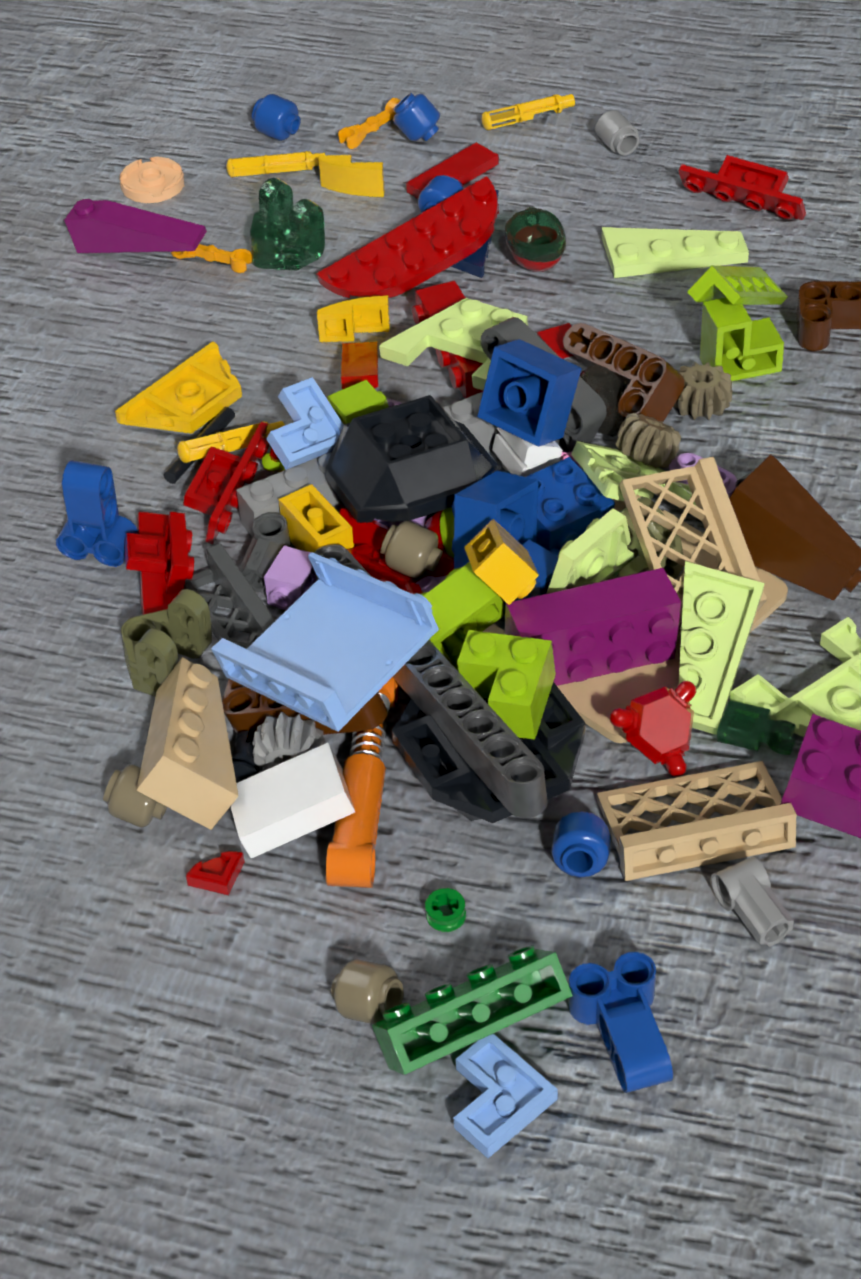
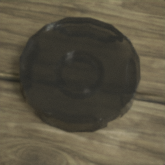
[580,365,626,437]

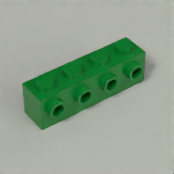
[372,945,573,1075]

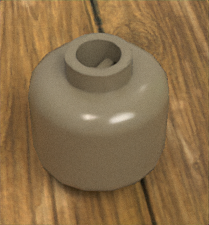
[381,521,443,579]
[103,765,167,828]
[331,959,404,1024]

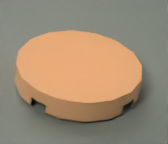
[120,156,184,203]

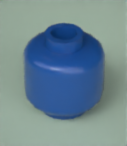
[393,93,440,141]
[252,94,301,141]
[418,175,464,213]
[551,811,610,878]

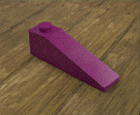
[64,199,207,253]

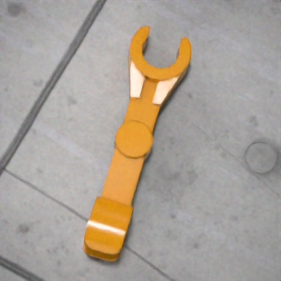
[338,98,401,149]
[171,244,252,273]

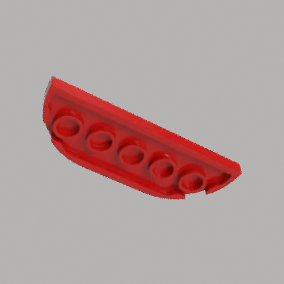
[316,176,499,298]

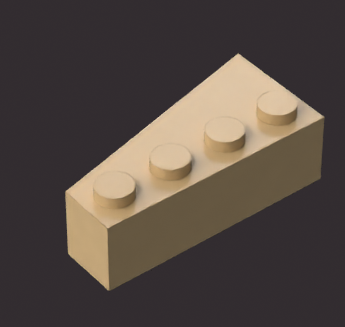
[136,657,239,830]

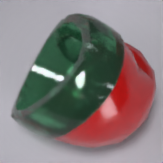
[505,207,566,272]

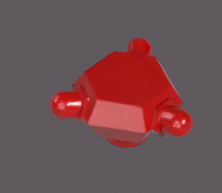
[610,681,697,777]

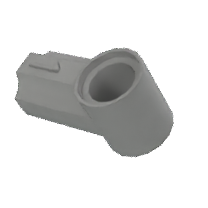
[711,857,794,947]

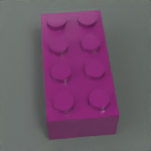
[505,568,681,686]
[780,714,861,838]

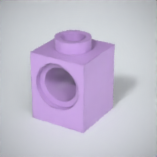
[264,546,317,610]

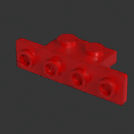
[678,155,806,220]
[183,421,270,545]
[339,508,454,589]
[137,512,194,615]

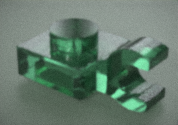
[717,700,796,755]

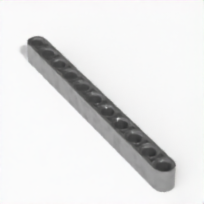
[314,544,548,818]

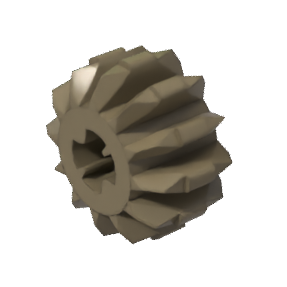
[673,362,733,420]
[615,413,681,468]

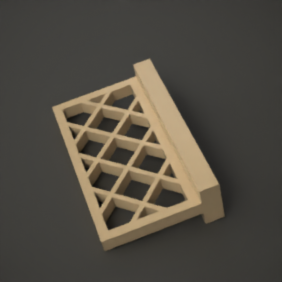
[619,457,767,628]
[597,761,797,881]

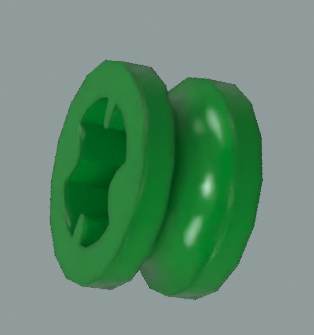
[425,888,466,932]

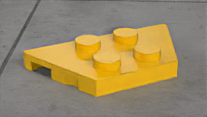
[115,341,242,434]

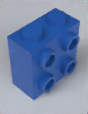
[526,457,615,551]

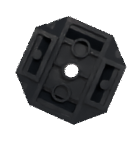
[325,395,499,523]
[392,682,585,823]

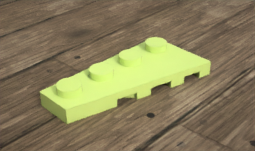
[602,227,749,278]
[678,561,765,735]

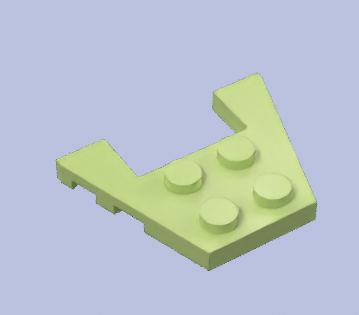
[379,298,528,391]
[571,441,696,506]
[546,508,635,594]
[730,617,861,737]

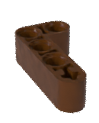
[796,281,861,351]
[563,323,685,422]
[222,679,387,742]

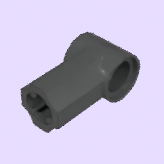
[239,512,292,593]

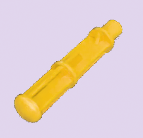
[481,94,575,130]
[226,151,325,178]
[177,421,285,463]

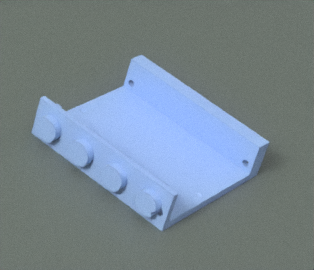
[211,552,439,732]

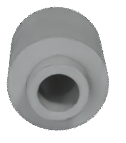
[595,110,639,155]

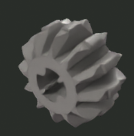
[253,712,325,771]

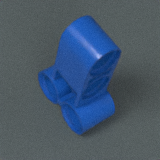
[56,460,138,567]
[568,952,673,1093]

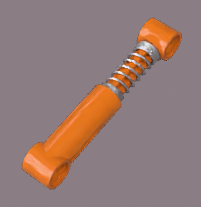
[326,677,399,888]

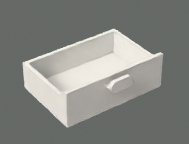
[230,743,355,858]

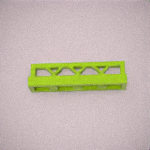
[687,265,788,305]

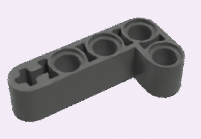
[480,317,607,452]

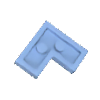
[267,377,344,470]
[453,1034,558,1159]

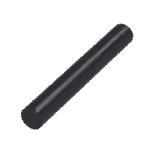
[164,407,235,484]

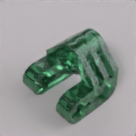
[250,177,325,271]

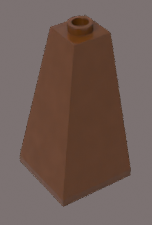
[706,454,861,601]

